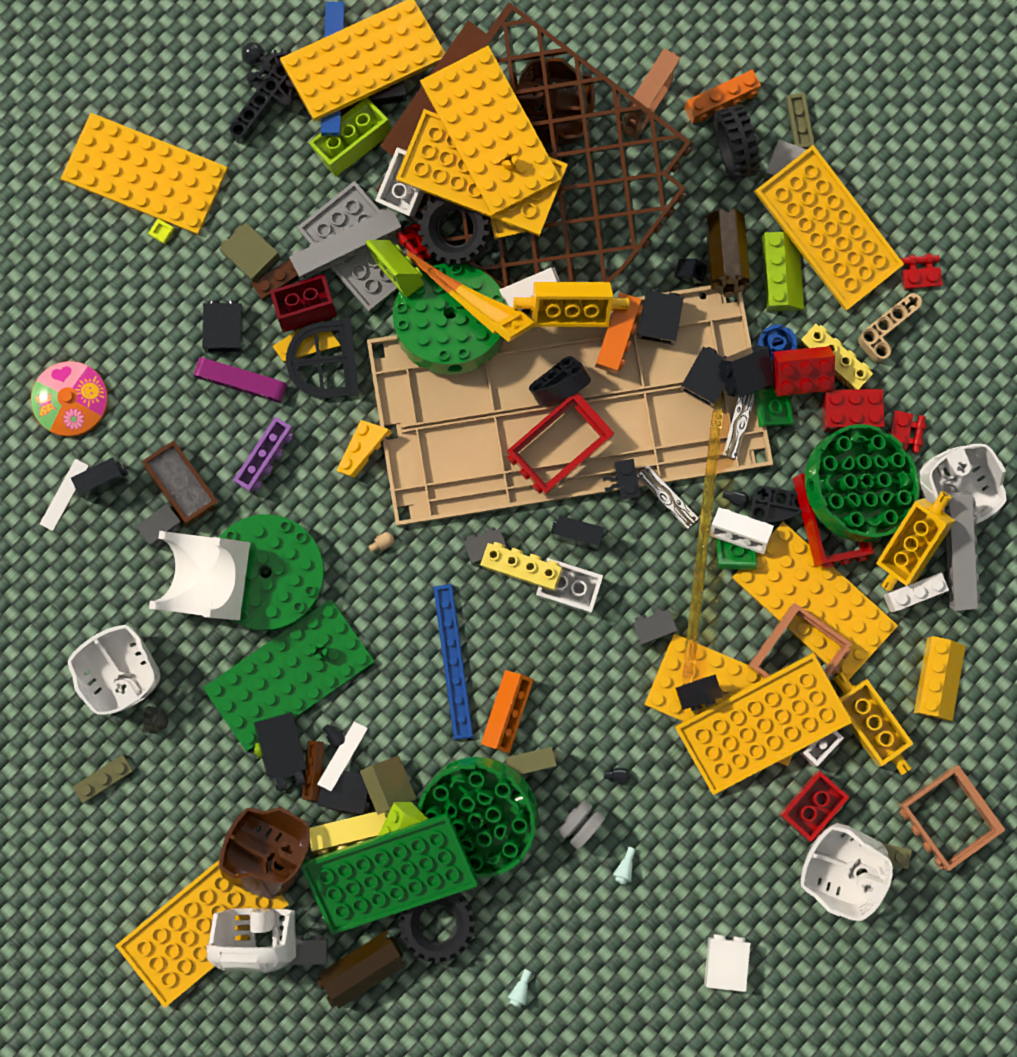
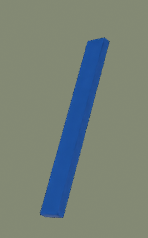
[321,2,344,136]
[433,584,473,740]

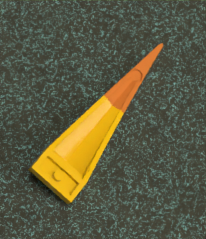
[406,251,535,342]

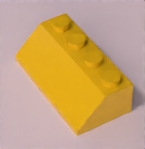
[914,636,966,722]

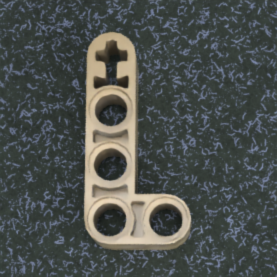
[858,293,922,363]

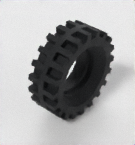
[714,105,760,181]
[418,197,493,264]
[399,893,475,963]

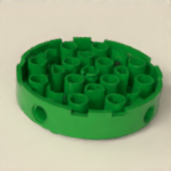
[393,263,507,375]
[805,424,919,542]
[219,514,325,632]
[418,757,538,878]

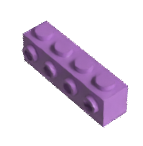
[233,416,294,494]

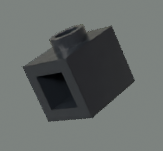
[674,258,707,284]

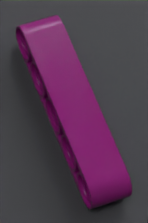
[193,357,287,403]

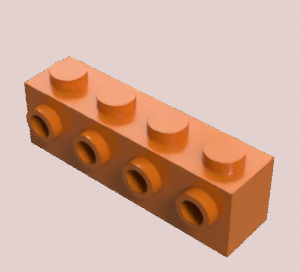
[684,69,761,125]
[595,292,643,374]
[481,670,534,754]

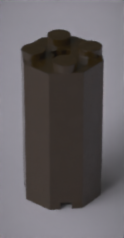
[705,209,750,297]
[316,930,408,1009]

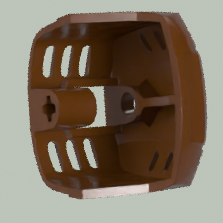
[518,58,595,145]
[219,807,310,899]

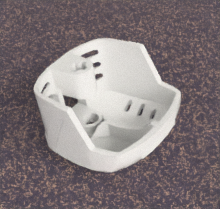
[918,444,1007,524]
[68,625,161,715]
[801,823,893,921]
[207,908,296,973]

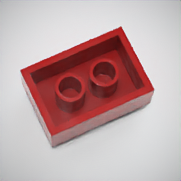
[772,346,835,396]
[822,389,884,432]
[778,771,850,842]

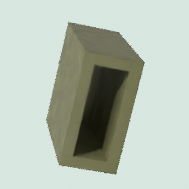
[219,222,280,283]
[505,747,559,775]
[360,755,417,815]

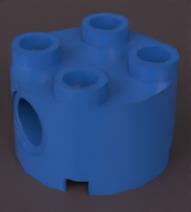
[757,324,797,366]

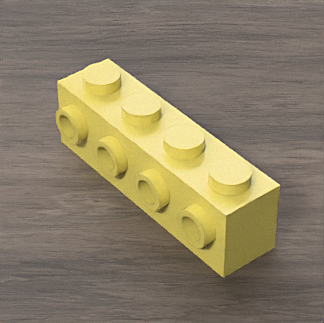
[798,324,873,390]
[480,542,563,592]
[309,812,387,857]

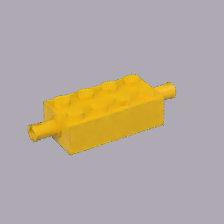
[513,282,629,327]
[876,491,956,592]
[832,671,913,775]

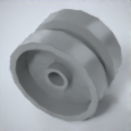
[557,799,606,850]

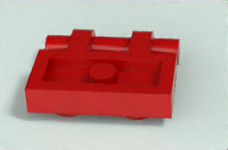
[396,223,434,261]
[901,254,943,290]
[889,410,927,454]

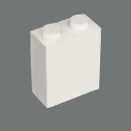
[704,934,750,992]

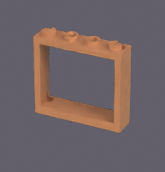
[623,48,680,140]
[747,603,852,679]
[898,765,1005,871]

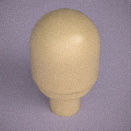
[368,532,394,553]

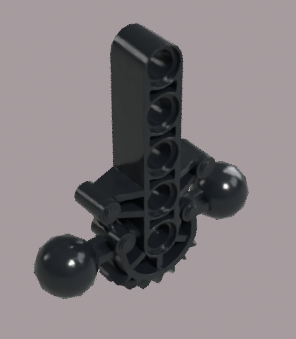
[229,42,297,143]

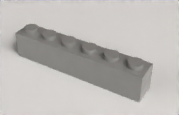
[289,208,402,281]
[944,492,980,611]

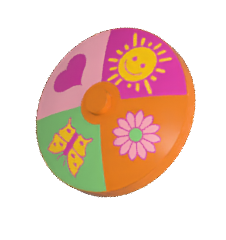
[31,361,108,437]

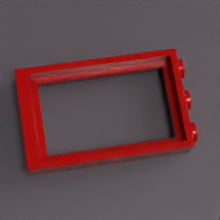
[507,392,615,496]
[793,473,874,569]

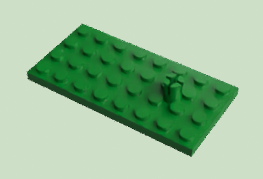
[203,599,375,752]
[301,813,478,935]

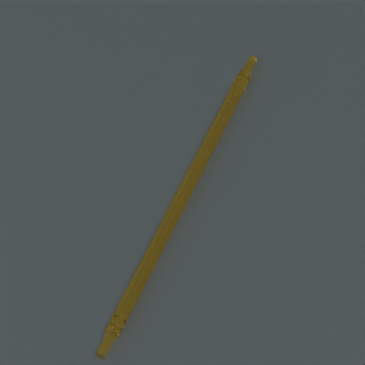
[682,393,724,685]

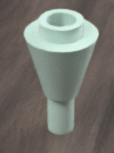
[612,847,636,885]
[507,969,532,1008]

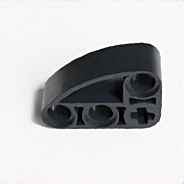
[529,356,591,405]
[749,486,802,525]

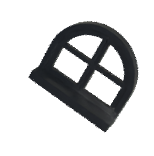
[286,318,359,399]

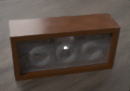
[142,440,219,528]

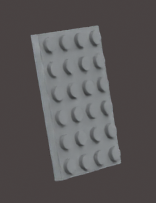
[297,181,422,313]

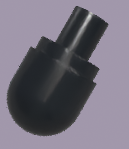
[722,490,749,507]
[322,724,345,749]
[603,767,631,783]

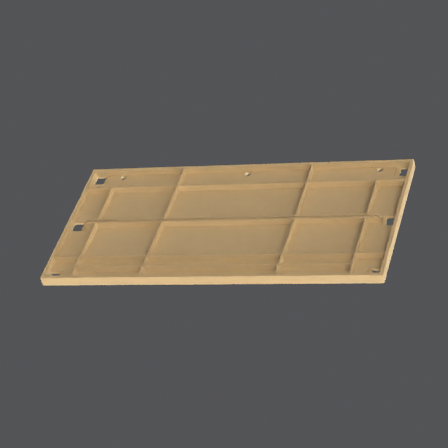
[367,286,773,527]

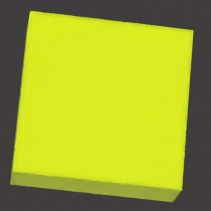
[148,218,175,245]

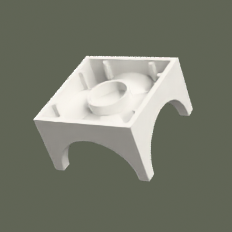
[149,531,250,620]

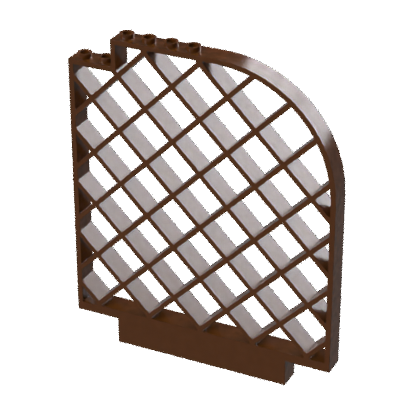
[376,2,693,288]

